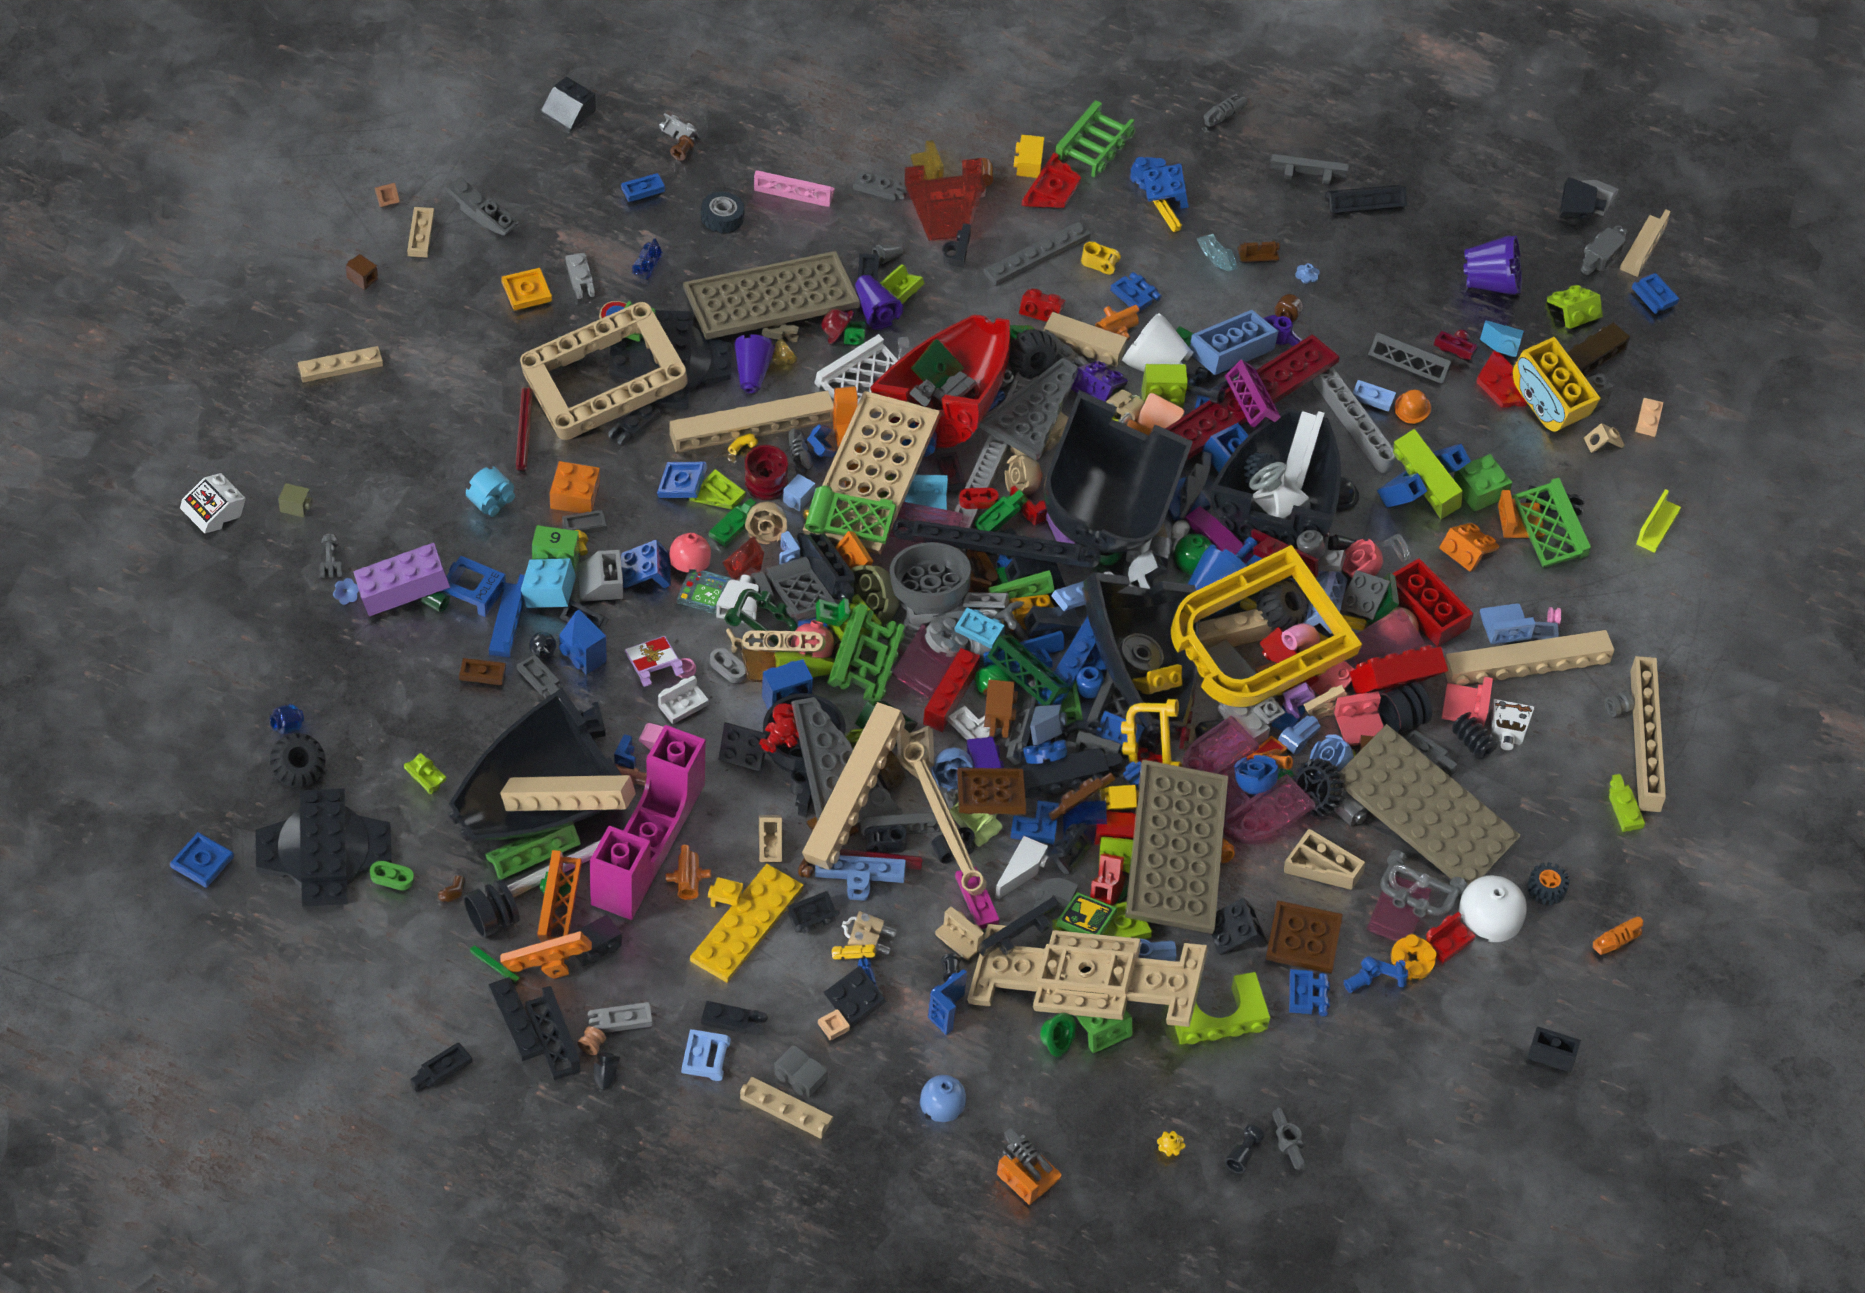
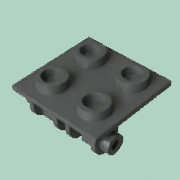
[1341,570,1390,620]

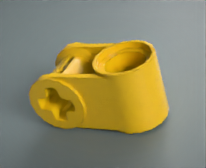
[1081,242,1121,275]

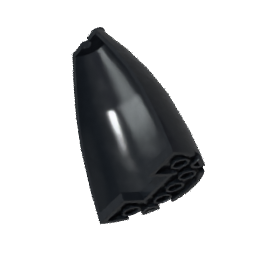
[1211,408,1341,549]
[1082,572,1199,735]
[448,688,622,842]

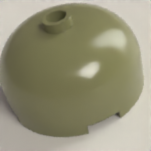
[840,565,900,626]

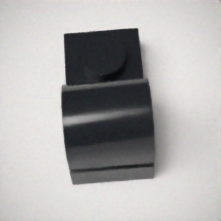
[942,223,971,268]
[790,768,812,817]

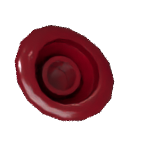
[822,309,854,344]

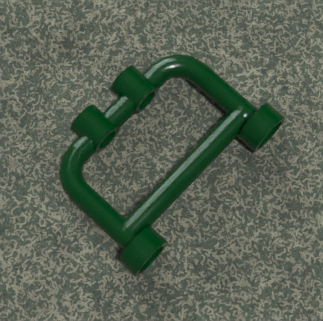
[724,589,798,652]

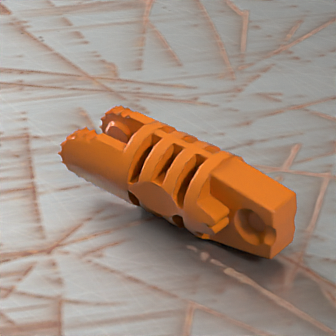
[1593,916,1643,955]

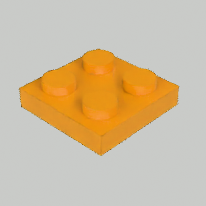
[501,268,552,311]

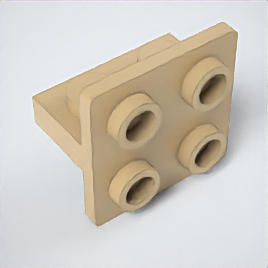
[896,726,935,779]

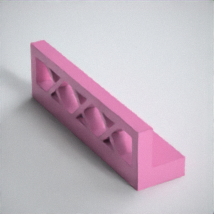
[754,170,835,207]

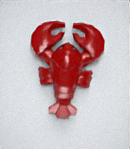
[759,703,799,753]

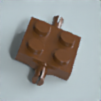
[1048,773,1115,821]

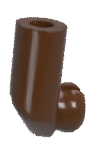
[438,875,465,902]

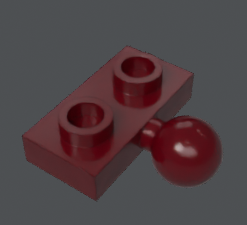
[1433,329,1478,360]

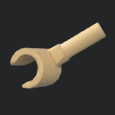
[726,628,744,653]

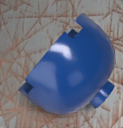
[1234,755,1278,796]

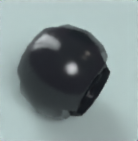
[529,632,556,659]

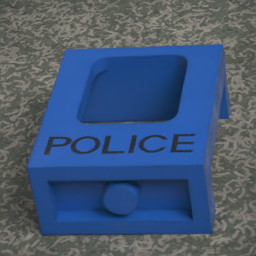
[441,556,506,617]

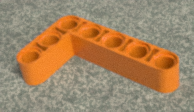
[833,386,869,493]

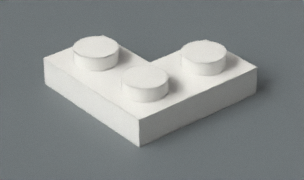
[948,706,1002,740]

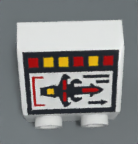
[180,473,246,533]

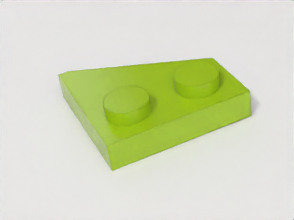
[689,469,746,510]

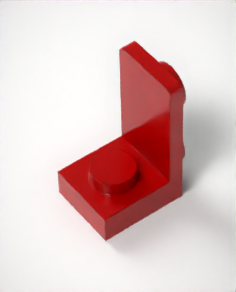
[1010,486,1047,526]

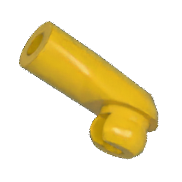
[728,433,758,455]

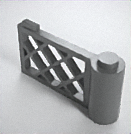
[764,557,836,619]

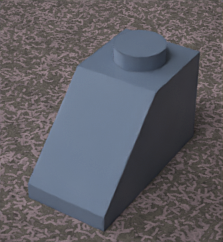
[1030,705,1067,746]

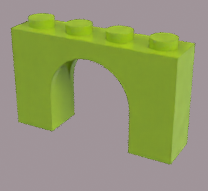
[1168,972,1270,1045]

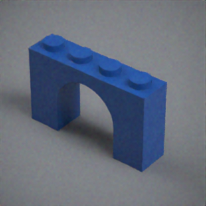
[1377,444,1471,508]

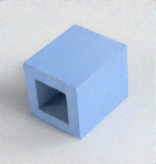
[783,474,815,511]

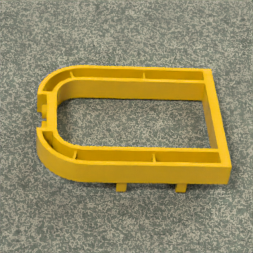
[1171,545,1362,707]

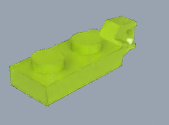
[1609,774,1645,832]

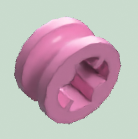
[1547,607,1561,627]

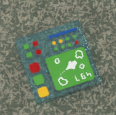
[677,569,731,614]

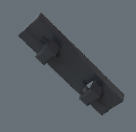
[978,897,1058,957]

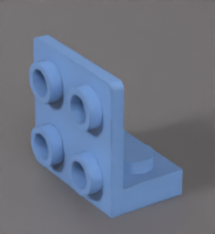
[1479,603,1535,645]

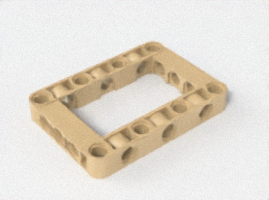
[520,302,688,440]

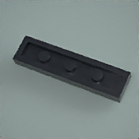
[488,977,544,1061]

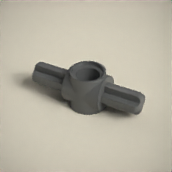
[1272,1107,1307,1170]

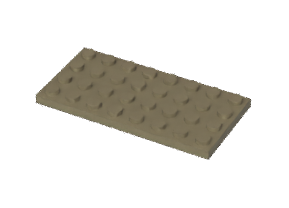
[683,251,860,339]
[1340,724,1521,885]
[1125,760,1228,934]

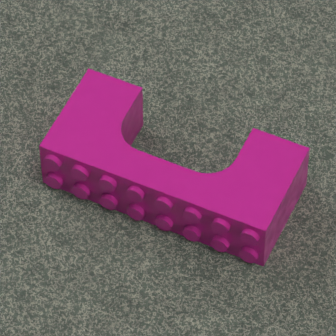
[590,725,706,920]

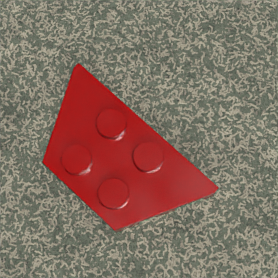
[1022,153,1081,208]
[1476,350,1527,408]

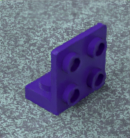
[1071,361,1128,402]

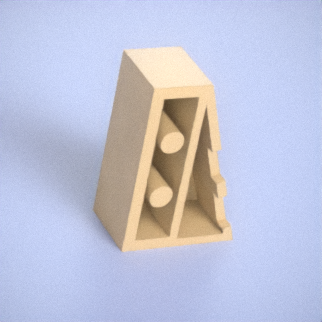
[1284,829,1365,890]

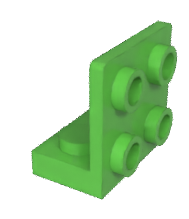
[1074,993,1133,1054]

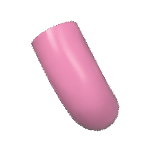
[1282,623,1320,652]

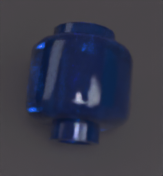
[269,704,304,735]

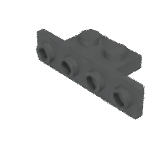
[1055,731,1130,780]

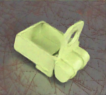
[950,803,1003,847]

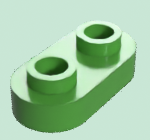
[370,861,414,890]

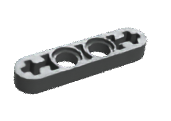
[860,812,942,836]

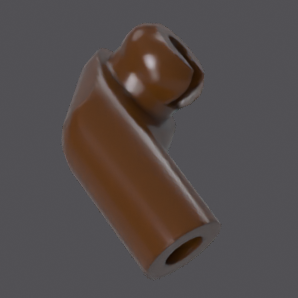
[798,858,814,878]

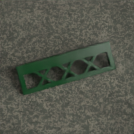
[987,635,1071,706]

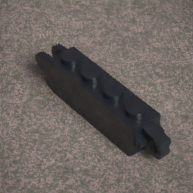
[797,532,855,603]
[1020,748,1123,799]

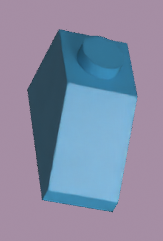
[1480,320,1524,357]

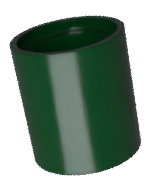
[421,591,450,613]

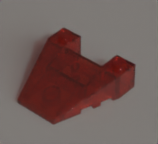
[905,158,986,241]

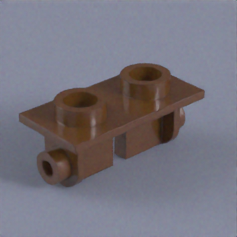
[1237,241,1280,262]

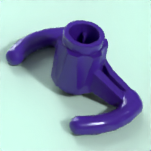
[1263,315,1302,346]

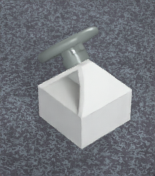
[1249,462,1311,520]

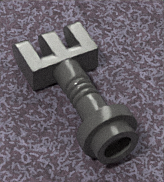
[320,534,342,578]

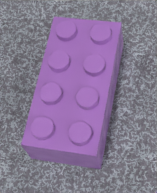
[353,543,450,616]

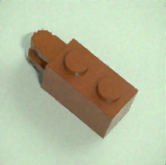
[984,680,1018,738]

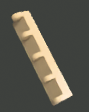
[740,1077,833,1139]

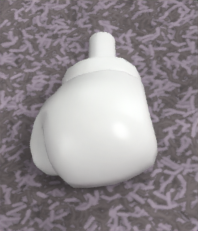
[1171,520,1190,553]

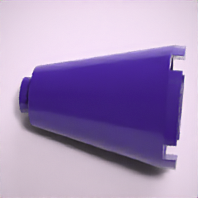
[855,275,903,330]
[735,335,775,394]

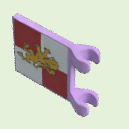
[625,636,684,687]

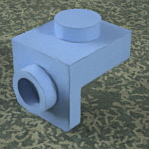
[779,531,800,564]

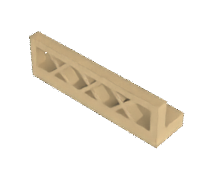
[1620,209,1671,277]

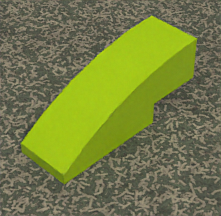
[775,651,835,677]

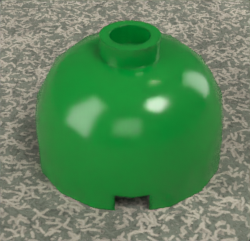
[1173,533,1213,575]

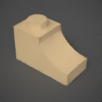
[759,815,782,862]

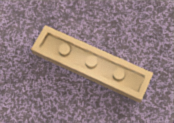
[298,346,383,382]

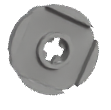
[925,617,968,657]

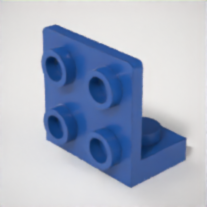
[1143,164,1189,209]
[621,539,671,588]
[928,969,967,1035]

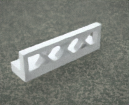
[1284,411,1324,490]

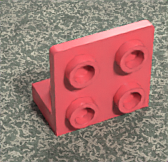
[1311,661,1354,696]
[1442,677,1493,727]
[1334,691,1384,746]

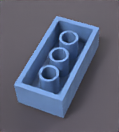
[1190,310,1278,375]

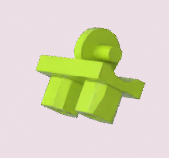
[404,753,446,794]

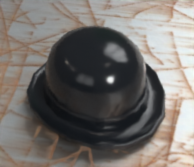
[1336,477,1359,509]

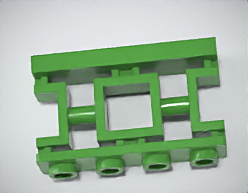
[827,603,905,701]

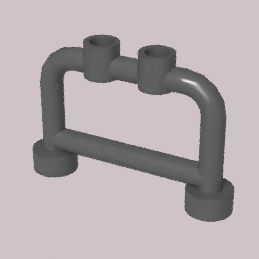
[1380,850,1468,917]

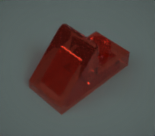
[722,536,765,580]

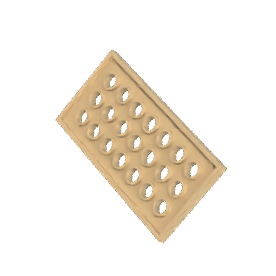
[803,391,941,555]

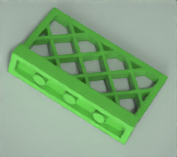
[1512,477,1591,568]

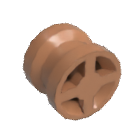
[577,1026,606,1055]

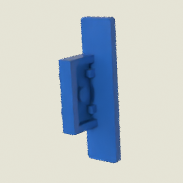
[983,631,1064,677]

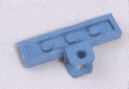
[815,855,906,901]

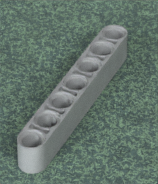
[1313,366,1395,473]

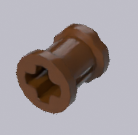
[670,135,695,161]

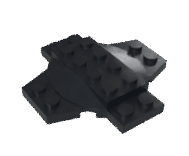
[609,310,732,409]
[255,788,392,907]

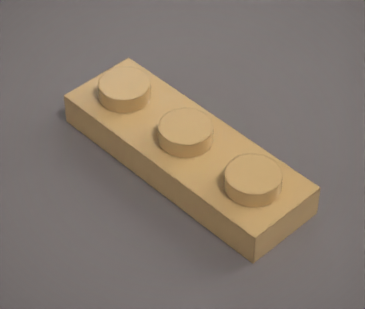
[407,207,434,257]

